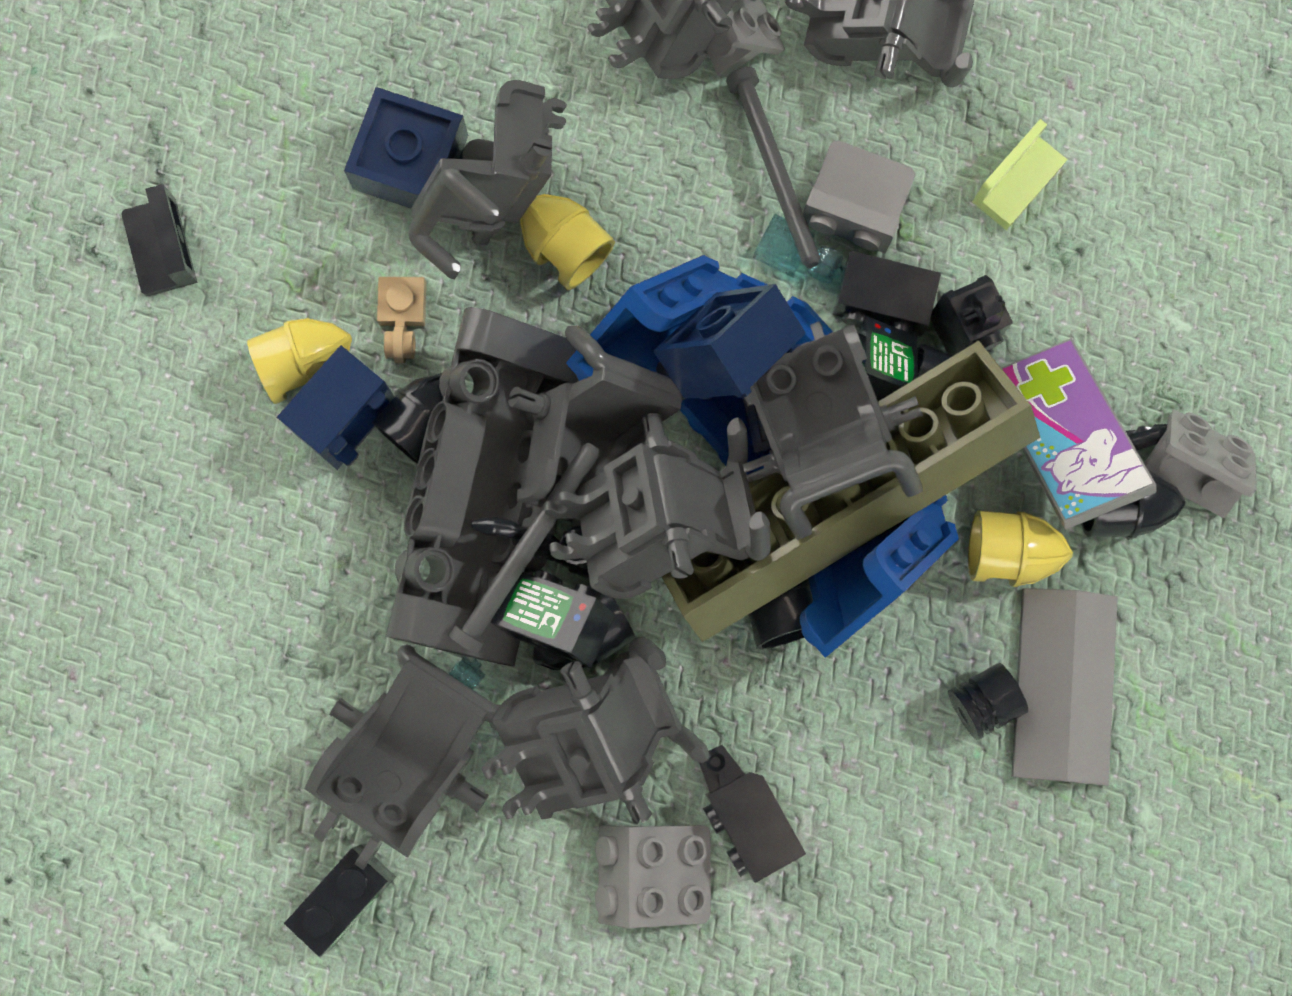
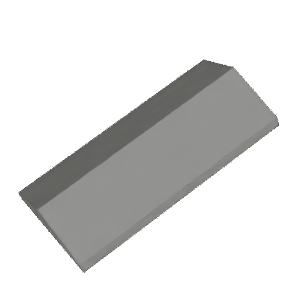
[1012,588,1118,786]

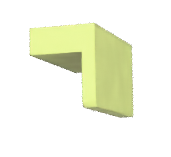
[972,119,1068,231]

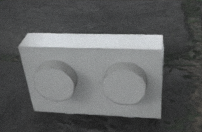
[803,141,915,253]
[595,824,711,928]

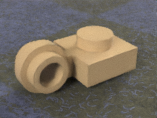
[377,277,427,363]

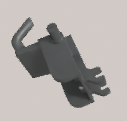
[587,0,736,79]
[785,0,975,88]
[408,80,567,280]
[742,321,923,540]
[508,326,687,536]
[544,413,771,599]
[482,637,709,824]
[304,644,500,870]

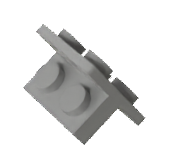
[706,0,785,77]
[1144,410,1257,518]

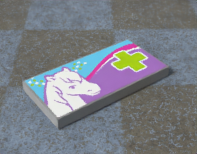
[1001,338,1156,530]

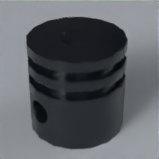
[948,662,1028,740]

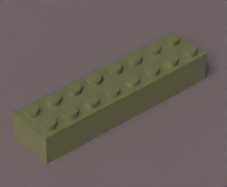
[662,341,1041,642]

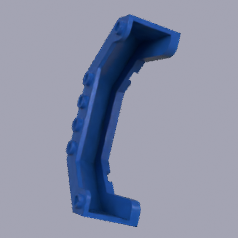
[566,255,959,658]

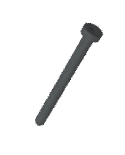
[726,67,820,268]
[448,443,599,654]

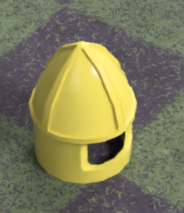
[520,194,615,290]
[247,318,352,404]
[968,510,1073,587]

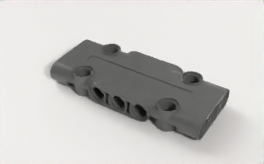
[386,307,579,667]

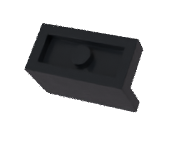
[121,184,198,296]

